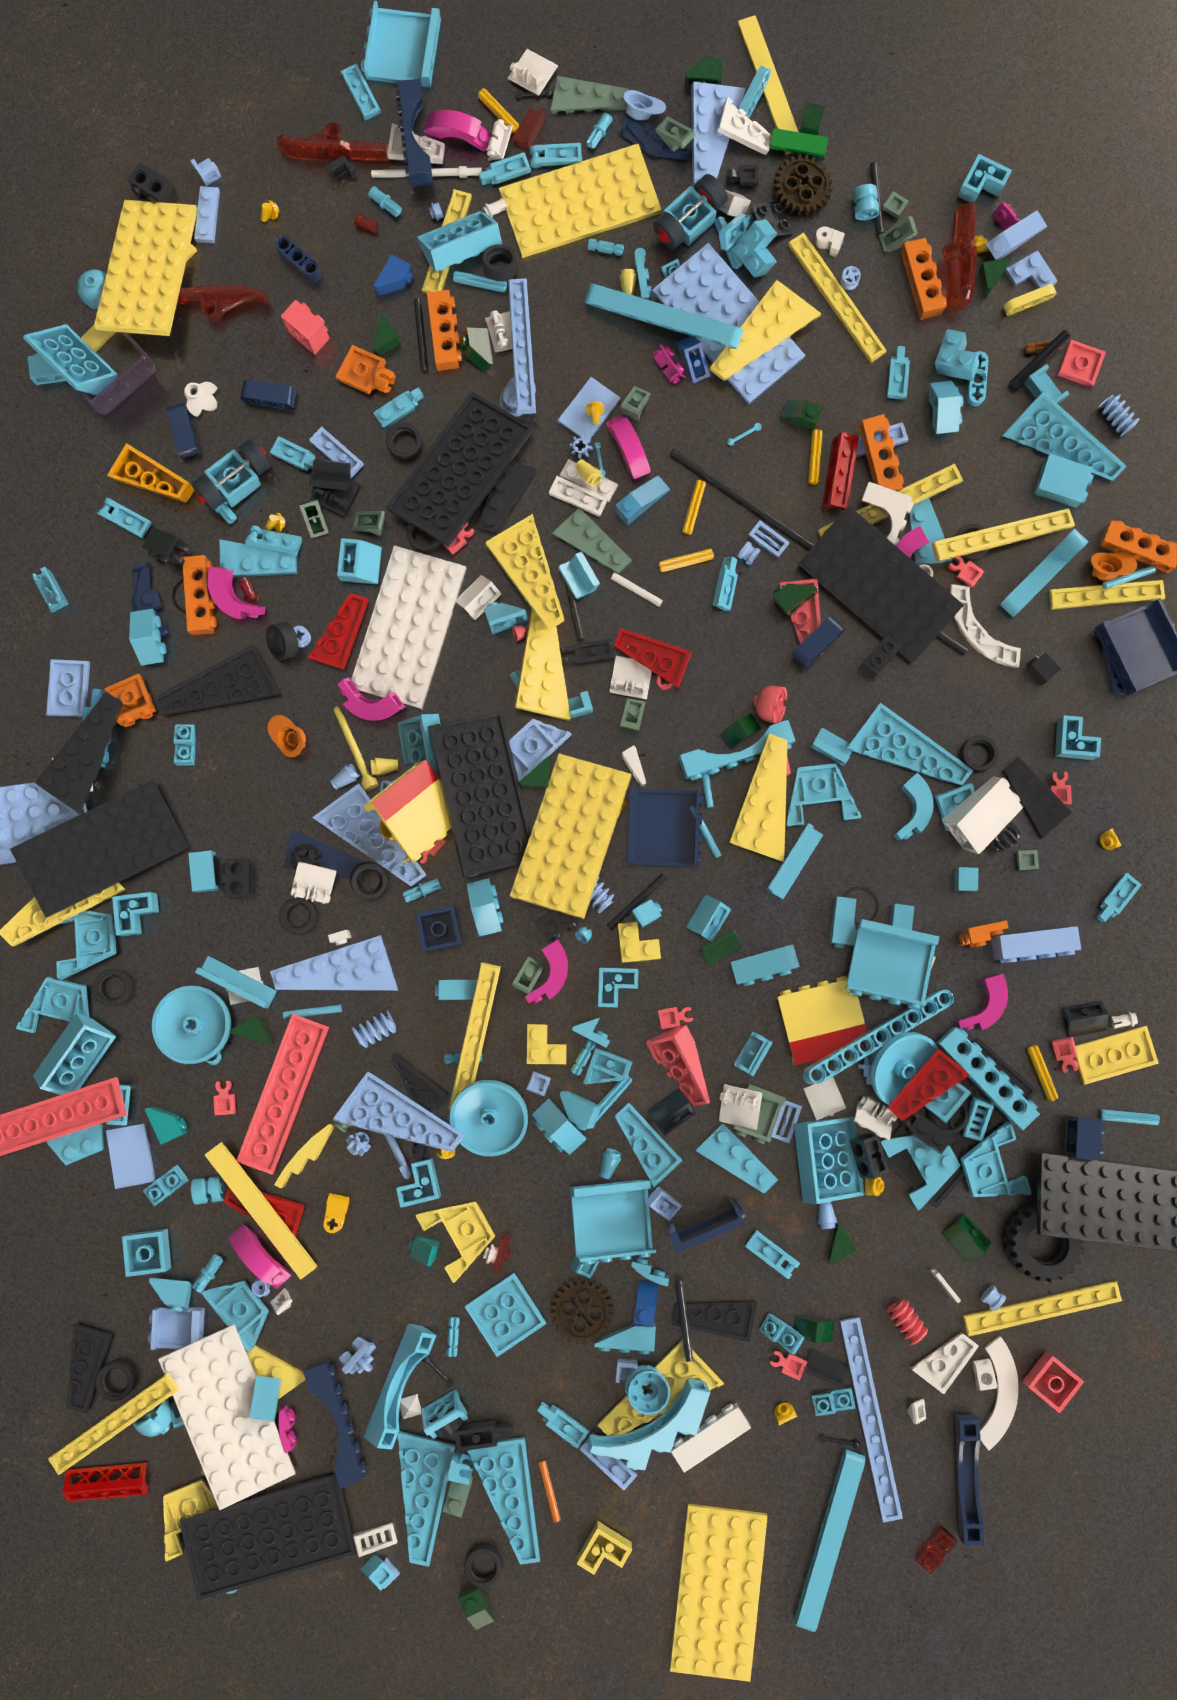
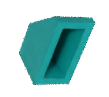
[145,1107,187,1145]
[408,1235,440,1267]

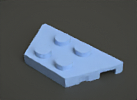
[509,719,572,781]

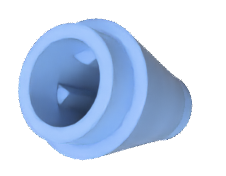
[330,764,360,790]
[818,1202,837,1230]

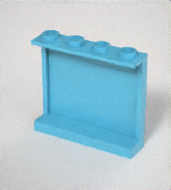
[361,1,441,88]
[845,919,939,1010]
[569,1179,656,1265]

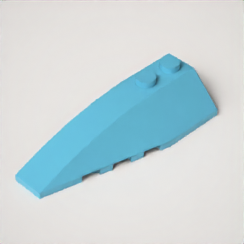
[397,714,441,778]

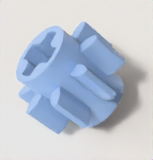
[569,434,593,459]
[346,1131,371,1156]

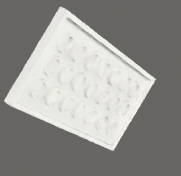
[351,546,467,710]
[158,1324,296,1510]

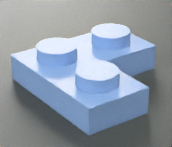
[1005,251,1057,289]

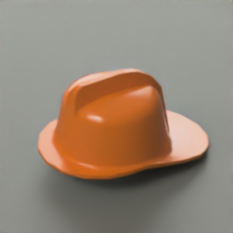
[1091,553,1137,581]
[268,715,306,757]

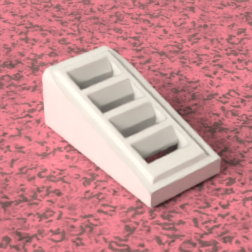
[621,746,646,787]
[353,1523,397,1557]

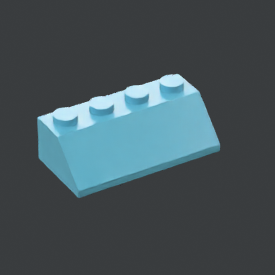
[417,210,502,271]
[33,1013,116,1095]

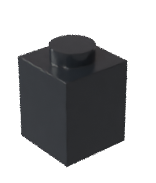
[1027,652,1061,685]

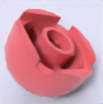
[754,686,787,724]

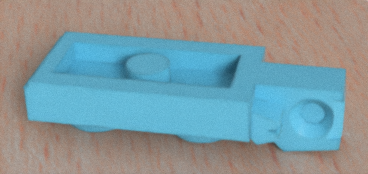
[479,152,531,185]
[719,213,753,250]
[887,346,910,400]
[373,388,424,430]
[270,436,315,471]
[713,557,738,611]
[1096,872,1142,922]
[537,1402,589,1449]

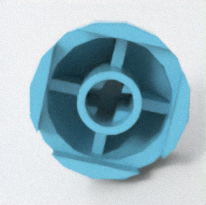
[77,269,106,309]
[132,1399,172,1437]

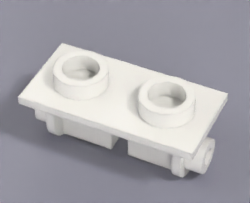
[486,119,513,161]

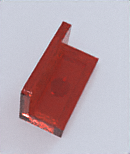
[512,107,546,150]

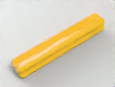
[478,88,519,133]
[808,429,822,485]
[682,480,706,535]
[659,549,714,572]
[1027,1045,1058,1102]

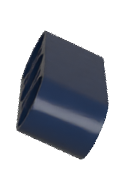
[274,235,321,283]
[240,379,297,410]
[166,403,200,459]
[792,615,845,668]

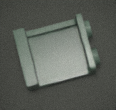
[732,1083,786,1144]

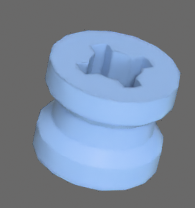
[840,266,861,290]
[737,541,761,565]
[294,626,311,648]
[980,1285,1006,1311]

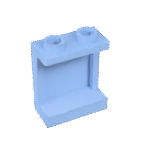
[148,1306,205,1350]

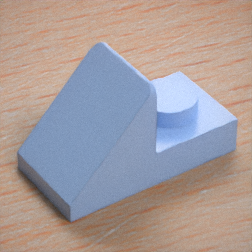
[645,1187,682,1221]

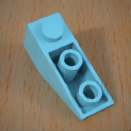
[595,1323,656,1354]

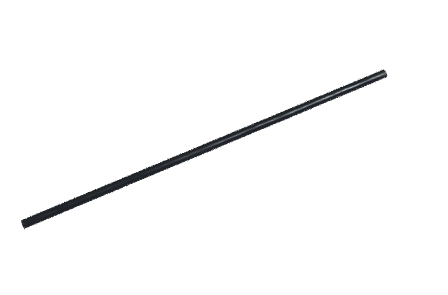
[670,448,968,655]

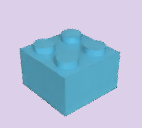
[122,1229,171,1277]

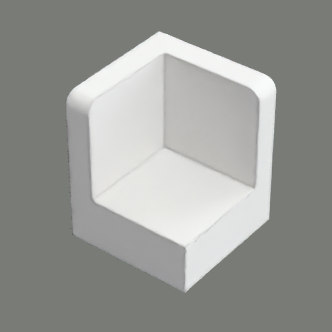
[719,190,751,217]

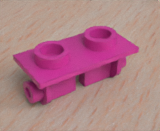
[992,202,1021,231]
[653,344,686,384]

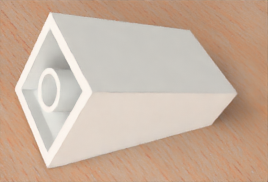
[942,776,1023,854]

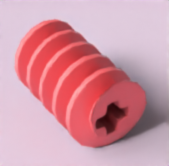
[885,1299,928,1346]

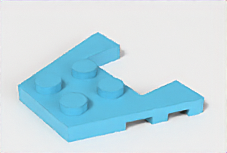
[786,763,861,827]
[56,911,116,980]
[16,977,89,1033]
[960,1121,1032,1197]
[47,1124,104,1165]
[881,1135,960,1211]

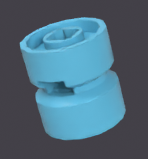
[853,184,879,220]
[191,1175,225,1205]

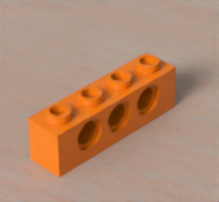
[901,238,947,320]
[427,290,462,371]
[858,414,904,491]
[1098,520,1177,573]
[182,555,217,635]

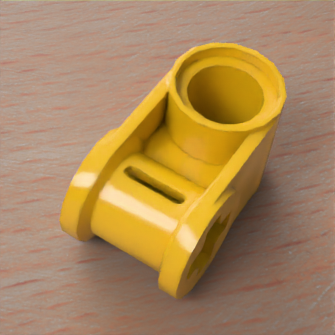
[323,1193,349,1233]

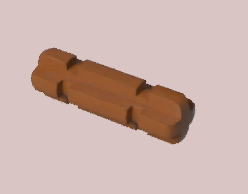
[1025,340,1062,354]

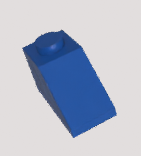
[373,254,413,295]
[677,336,710,384]
[633,1280,658,1327]

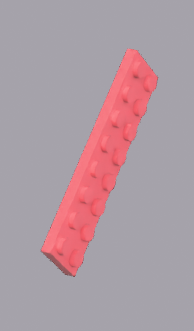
[236,1014,329,1175]
[0,1078,127,1156]

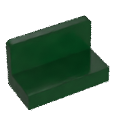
[699,930,742,966]
[943,1213,991,1262]

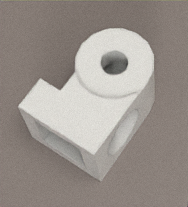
[815,226,845,258]
[973,1358,998,1391]

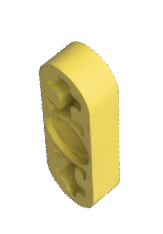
[1003,284,1057,315]

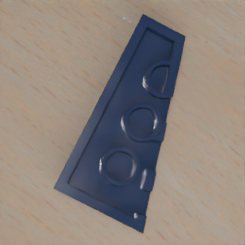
[284,829,363,881]

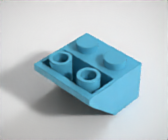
[337,538,382,585]

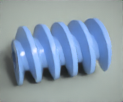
[1098,395,1139,436]
[590,876,614,914]
[352,1010,396,1048]

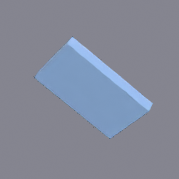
[558,377,621,440]
[46,659,90,718]
[106,1123,155,1189]

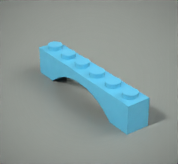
[678,720,796,781]
[364,1323,436,1449]

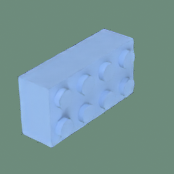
[991,926,1081,964]

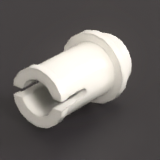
[482,198,507,218]
[1110,1011,1138,1029]

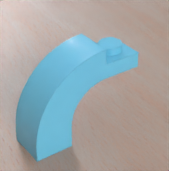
[893,773,933,841]

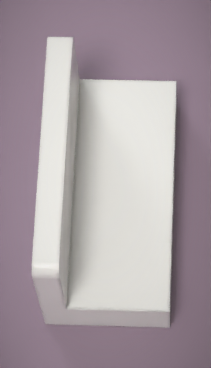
[456,575,501,620]

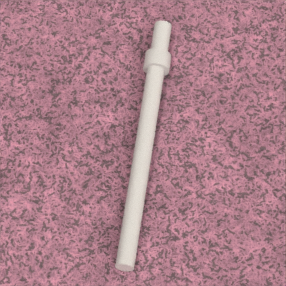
[371,166,482,178]

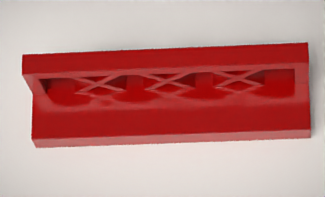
[821,432,859,511]
[62,1463,148,1502]

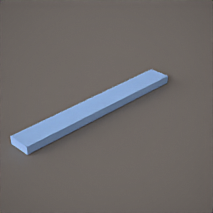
[508,278,536,414]

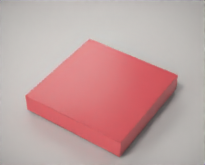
[1057,340,1106,388]

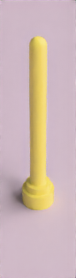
[334,706,378,791]

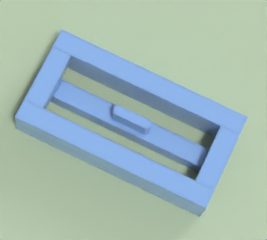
[748,521,790,559]
[771,1100,802,1143]

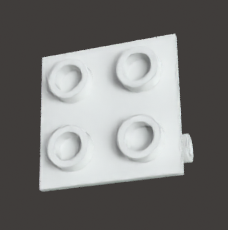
[508,49,558,96]
[485,311,513,353]
[609,656,652,699]
[290,862,337,904]
[719,1084,762,1130]
[854,1096,898,1140]

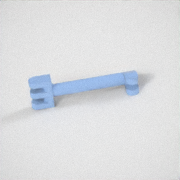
[384,1134,413,1179]

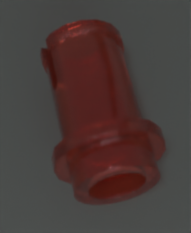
[354,213,379,233]
[238,577,258,603]

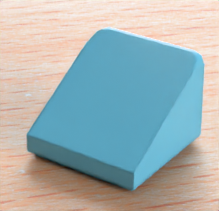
[570,1257,600,1279]

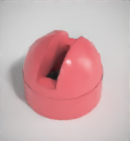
[512,625,527,641]

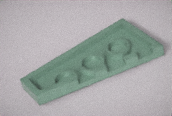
[551,76,629,114]
[552,508,632,574]

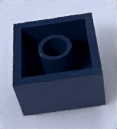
[415,906,463,953]
[1065,1115,1105,1160]

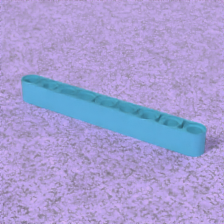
[584,283,744,349]
[803,990,954,1084]
[794,1449,865,1632]

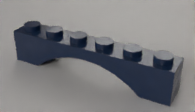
[395,79,433,186]
[303,1360,367,1488]
[955,1414,984,1545]

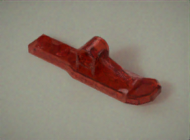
[277,122,388,161]
[942,202,977,312]
[177,285,268,322]

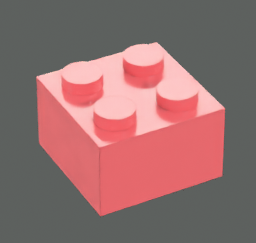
[281,300,330,355]
[1022,1351,1084,1413]

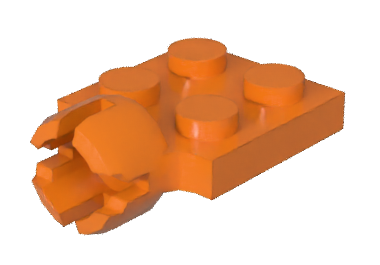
[336,345,396,394]

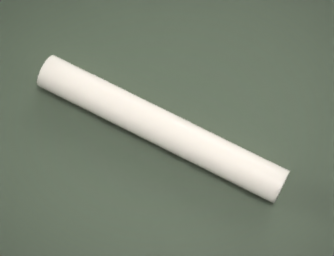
[611,572,663,607]

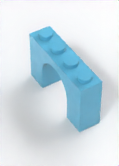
[829,896,914,950]

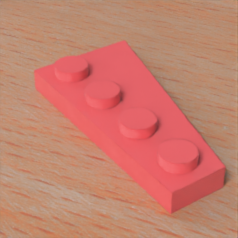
[780,579,823,655]

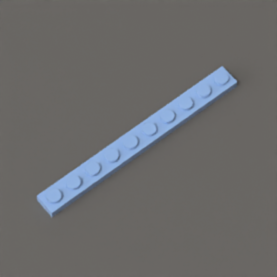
[839,1316,903,1523]

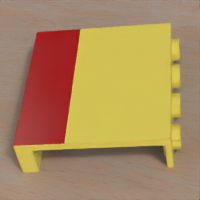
[363,760,452,863]
[776,976,867,1065]

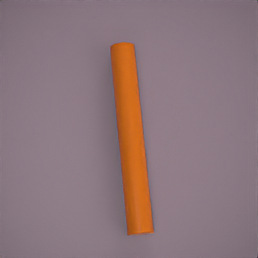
[538,1460,561,1523]

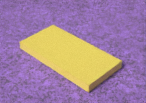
[1074,1026,1159,1085]

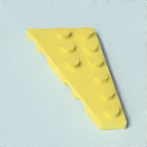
[485,514,564,631]
[514,608,571,721]
[729,734,787,862]
[0,883,125,947]
[598,1339,724,1436]

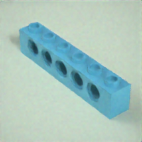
[936,1027,1040,1130]

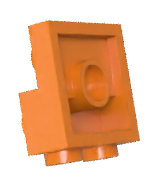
[104,674,156,727]
[959,921,1008,948]

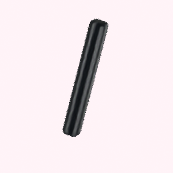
[1010,330,1071,389]

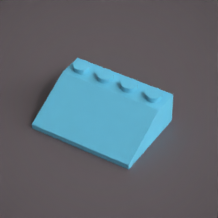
[23,324,118,395]
[794,1117,864,1204]

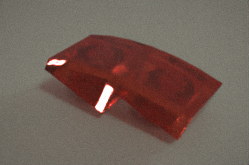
[916,1526,958,1574]

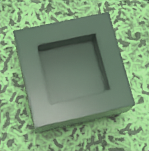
[882,191,909,219]
[1016,850,1039,871]

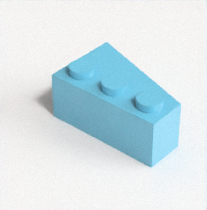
[731,945,800,986]

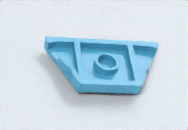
[201,1280,269,1352]

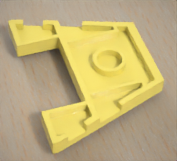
[415,1201,496,1283]
[163,1478,218,1561]

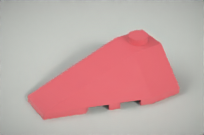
[646,1025,710,1107]

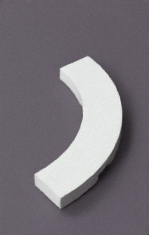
[949,584,1021,668]
[980,1336,1018,1450]

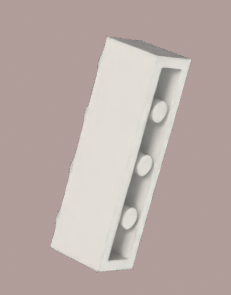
[671,1403,751,1473]

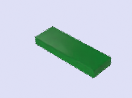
[770,128,828,158]

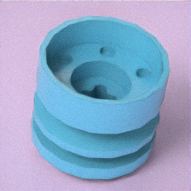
[625,1365,670,1415]

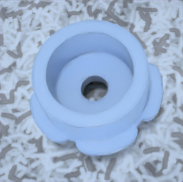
[429,202,444,221]
[251,1278,270,1298]

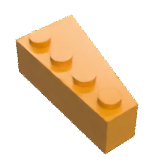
[107,443,194,503]

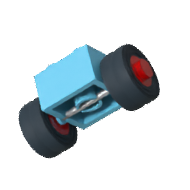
[653,174,727,249]
[191,439,271,511]

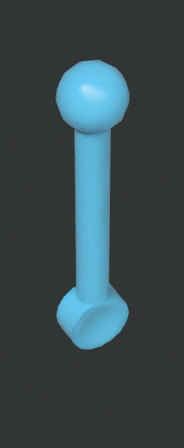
[727,423,761,446]
[594,442,606,478]

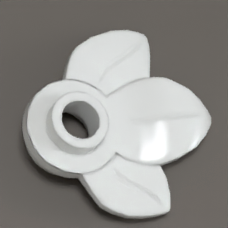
[184,382,217,417]

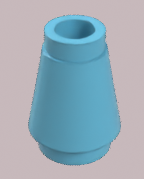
[599,1148,621,1179]

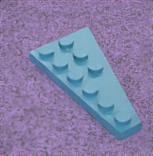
[1002,391,1127,481]
[846,703,973,786]
[397,1431,456,1567]
[468,1437,540,1565]

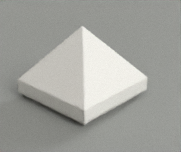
[271,1288,292,1315]
[400,1394,422,1419]
[907,1399,926,1424]

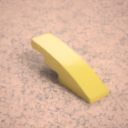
[274,1123,335,1188]

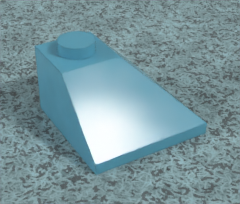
[484,602,528,634]

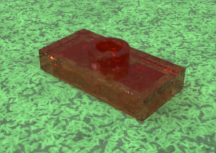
[492,1233,511,1276]

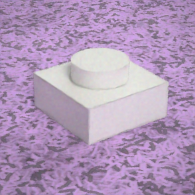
[328,930,351,946]

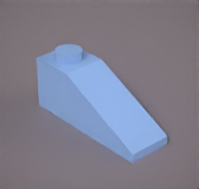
[986,210,1047,260]

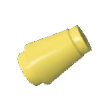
[619,269,637,296]
[575,459,602,487]
[370,758,399,776]

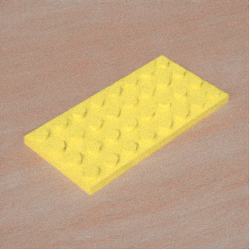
[499,144,662,258]
[94,200,198,336]
[510,754,632,919]
[670,1504,767,1682]

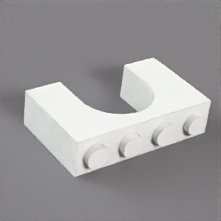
[861,482,914,546]

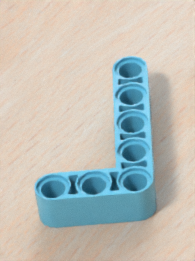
[1000,529,1089,617]

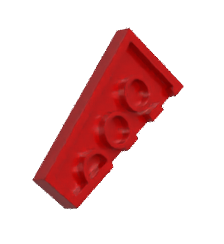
[307,593,369,670]
[614,628,692,689]
[887,1049,970,1122]
[223,1186,305,1237]

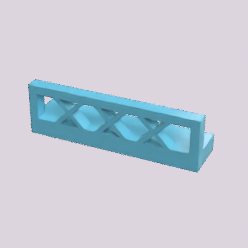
[766,823,823,900]
[195,956,277,1008]

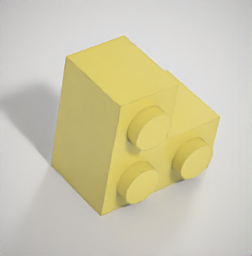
[618,922,661,963]
[527,1024,567,1064]
[577,1521,632,1575]

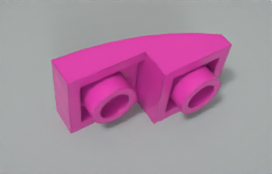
[279,1405,297,1453]

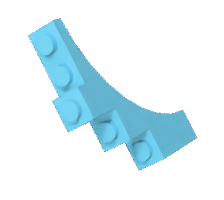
[587,1378,710,1470]

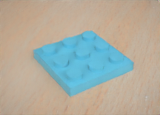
[465,1272,547,1357]

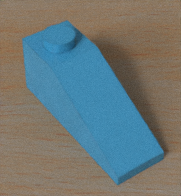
[615,476,670,526]

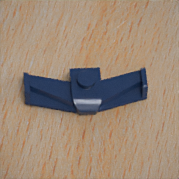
[620,116,692,161]
[131,562,170,637]

